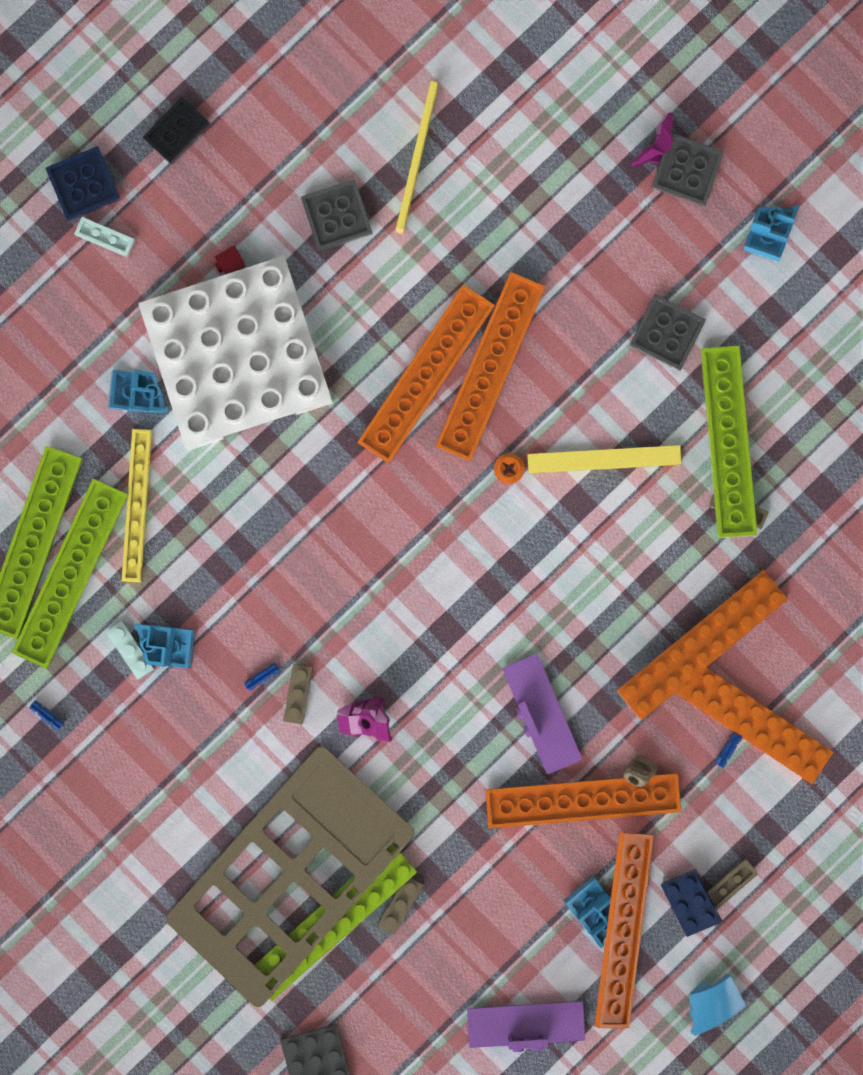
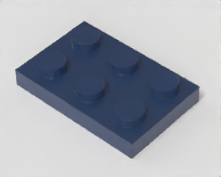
[661,868,722,937]

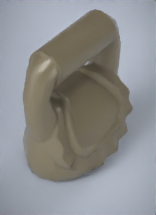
[623,756,657,787]

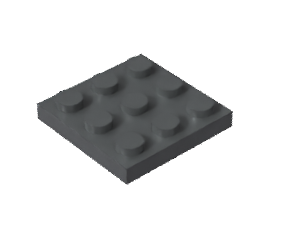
[651,133,723,207]
[301,179,373,252]
[629,294,706,371]
[280,1024,350,1075]

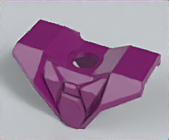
[631,112,674,168]
[337,697,393,742]

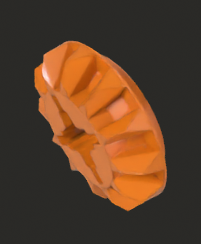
[494,453,525,484]

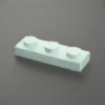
[74,217,135,258]
[106,621,154,680]

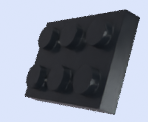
[143,96,210,164]

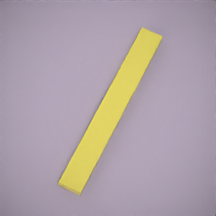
[396,81,438,233]
[122,429,152,582]
[527,445,681,474]

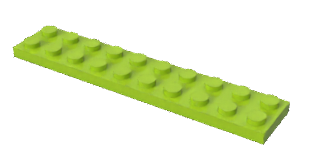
[700,346,757,538]
[0,446,83,639]
[12,479,128,669]
[255,843,417,1001]

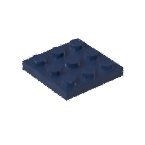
[45,146,121,221]

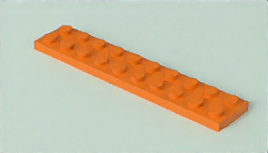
[435,272,546,462]
[357,284,495,464]
[616,570,788,721]
[676,668,833,784]
[485,773,681,829]
[594,832,654,1028]

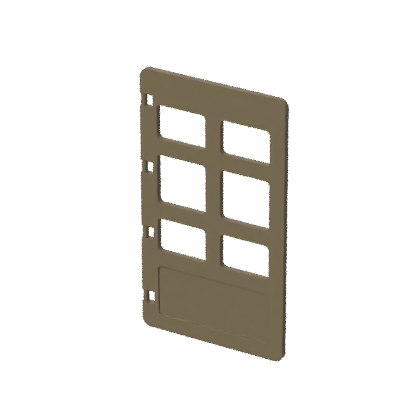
[166,747,415,1007]

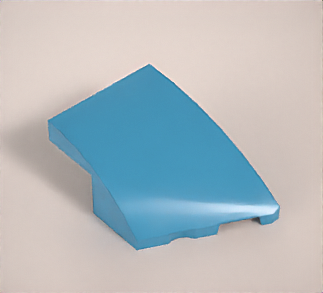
[743,205,799,262]
[108,370,168,413]
[134,624,195,669]
[563,876,611,948]
[689,974,746,1036]

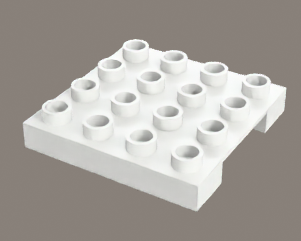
[138,256,333,451]

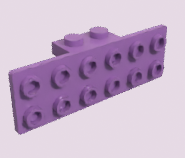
[502,654,582,774]
[467,1001,585,1052]

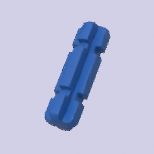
[244,663,280,691]
[29,701,64,730]
[715,732,742,768]

